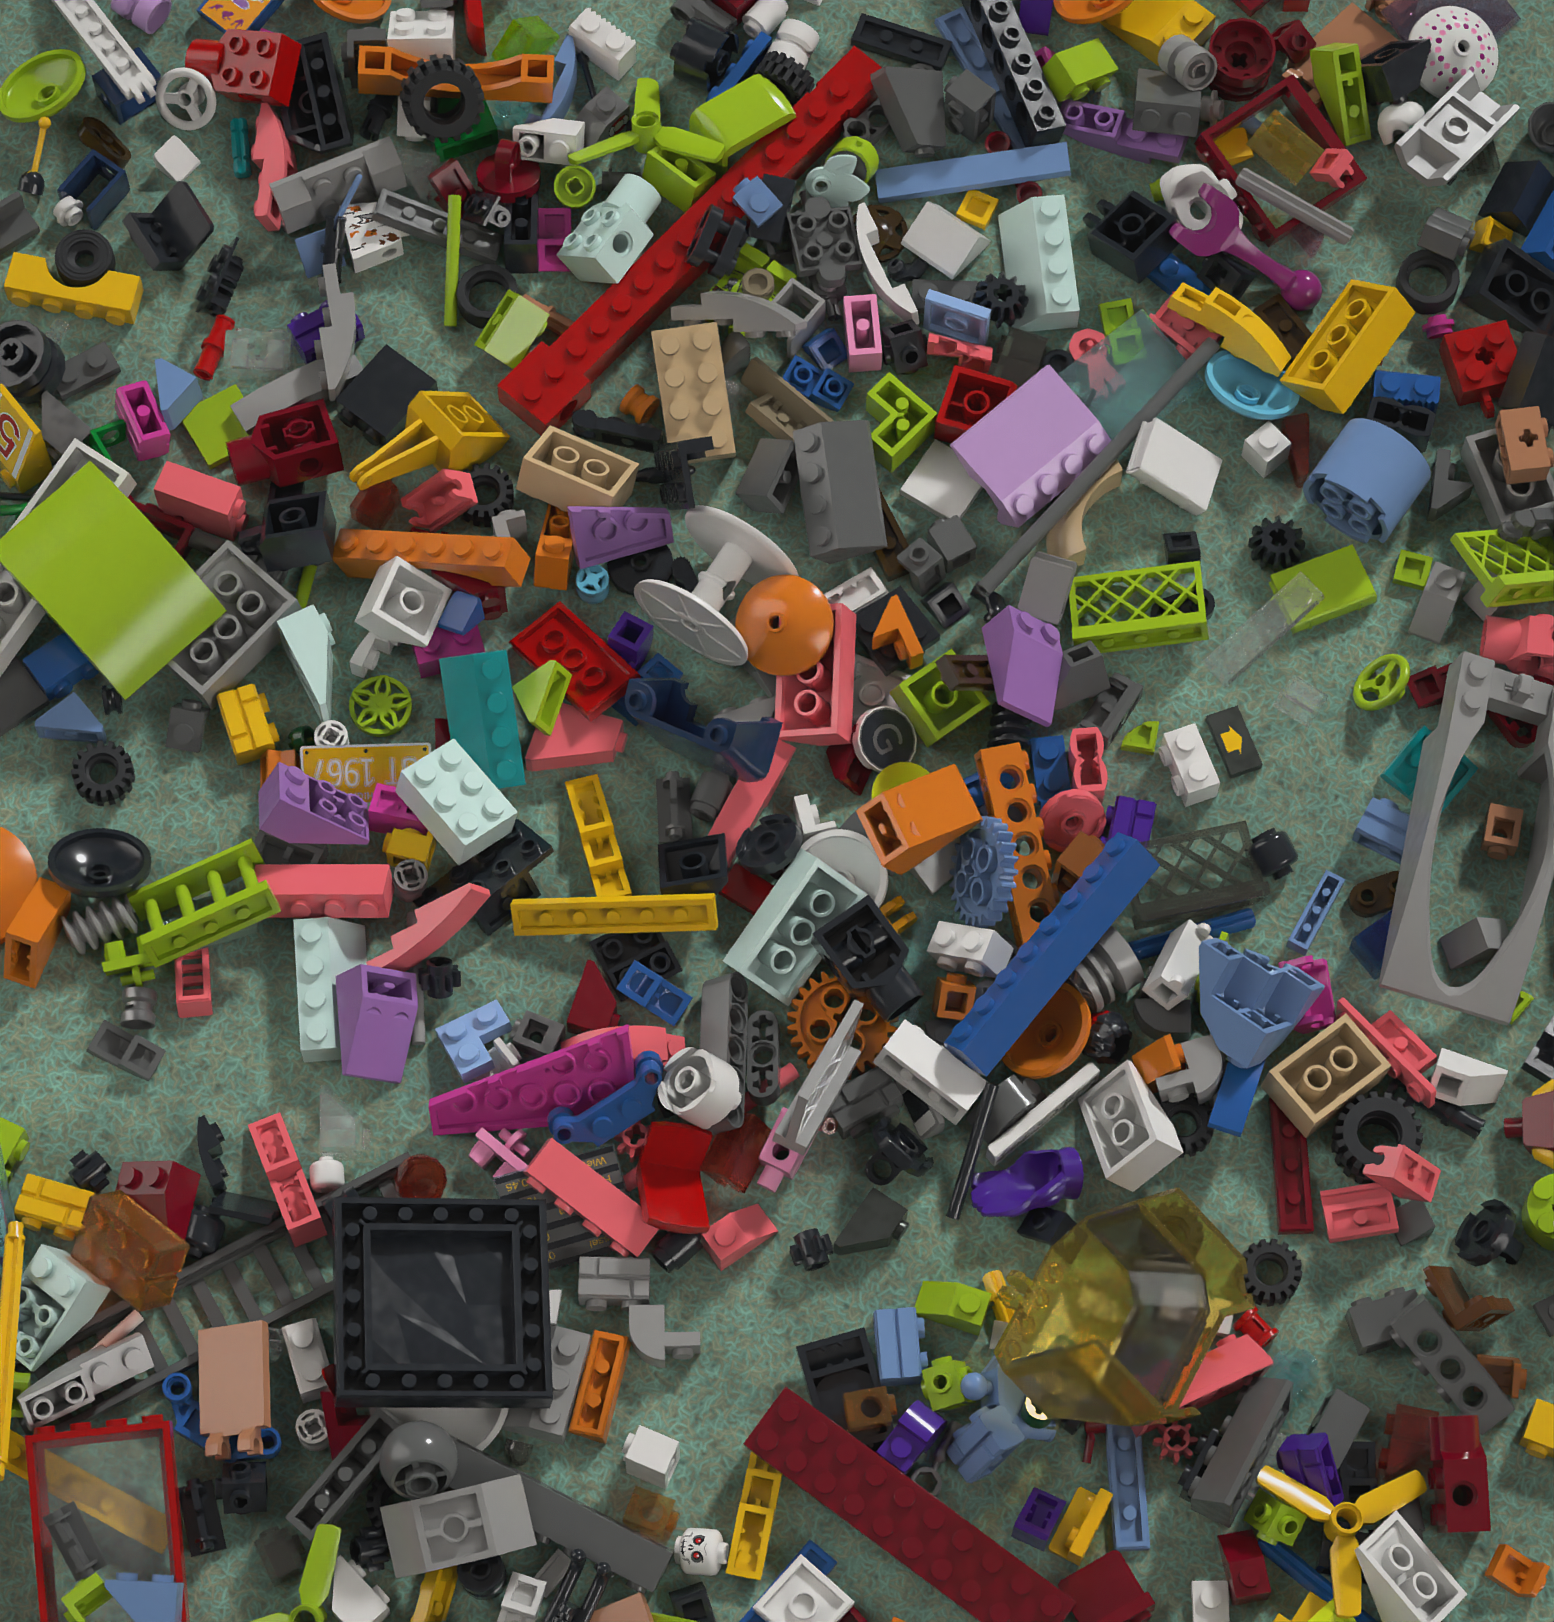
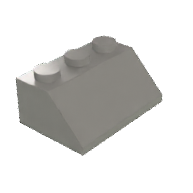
[501,1326,591,1445]

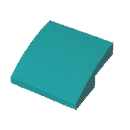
[1380,725,1479,813]

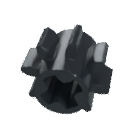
[418,957,461,999]
[68,1150,112,1194]
[789,1228,834,1271]
[349,1525,391,1572]

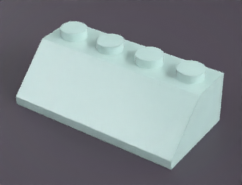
[998,194,1080,333]
[723,848,867,1006]
[293,917,367,1062]

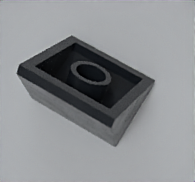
[1478,160,1554,237]

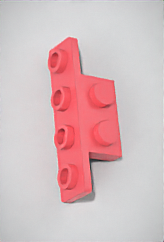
[1336,997,1437,1108]

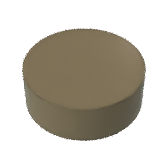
[742,268,774,300]

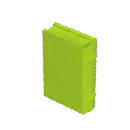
[1268,544,1377,634]

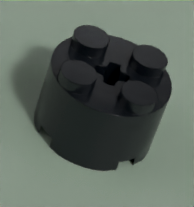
[670,17,739,93]

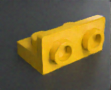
[1048,1487,1113,1566]

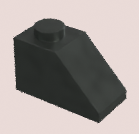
[833,1187,909,1256]

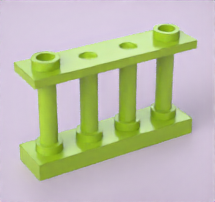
[127,838,281,968]

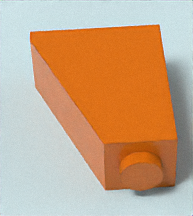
[3,877,71,989]

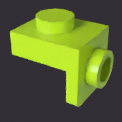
[61,1572,113,1622]

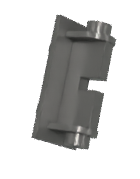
[656,771,693,844]
[42,1501,108,1582]

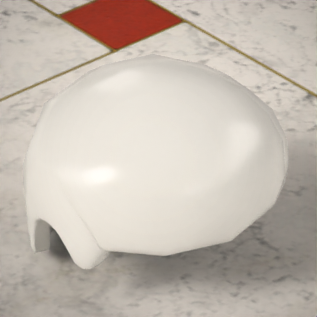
[1377,101,1425,145]

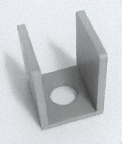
[759,278,826,359]
[1017,551,1077,625]

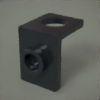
[1017,1207,1088,1263]

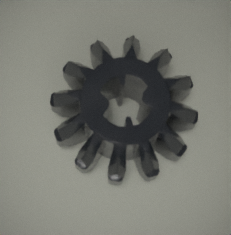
[972,271,1029,329]
[1248,515,1306,573]

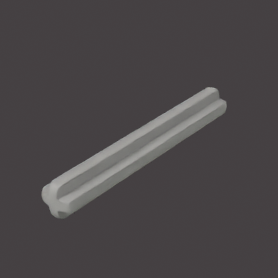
[1235,168,1354,245]

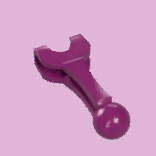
[1168,183,1322,311]

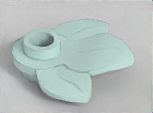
[805,155,870,208]

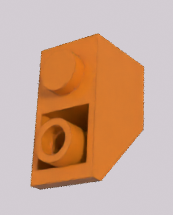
[1132,1034,1186,1094]

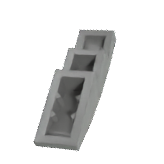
[230,355,363,435]

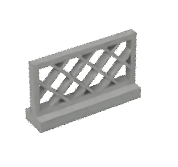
[772,999,864,1156]

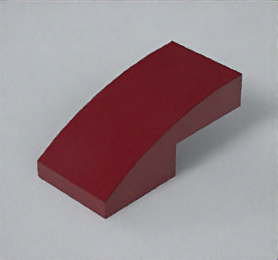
[1407,663,1451,709]

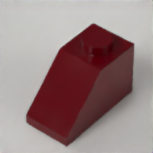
[567,959,622,1035]
[1217,1529,1271,1606]

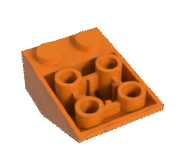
[855,764,983,876]

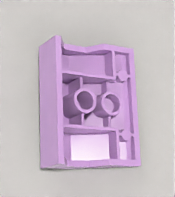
[950,365,1111,528]

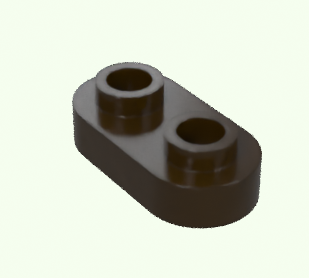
[77,117,131,169]
[1348,871,1399,918]

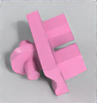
[468,1127,531,1179]

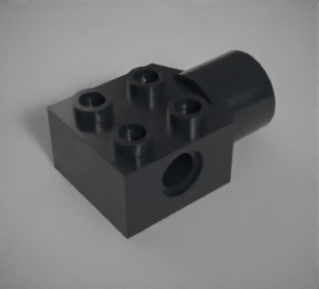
[811,895,924,1023]

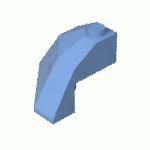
[1199,938,1325,1068]

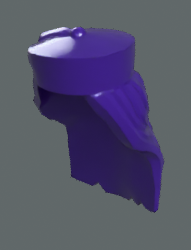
[970,1147,1084,1217]

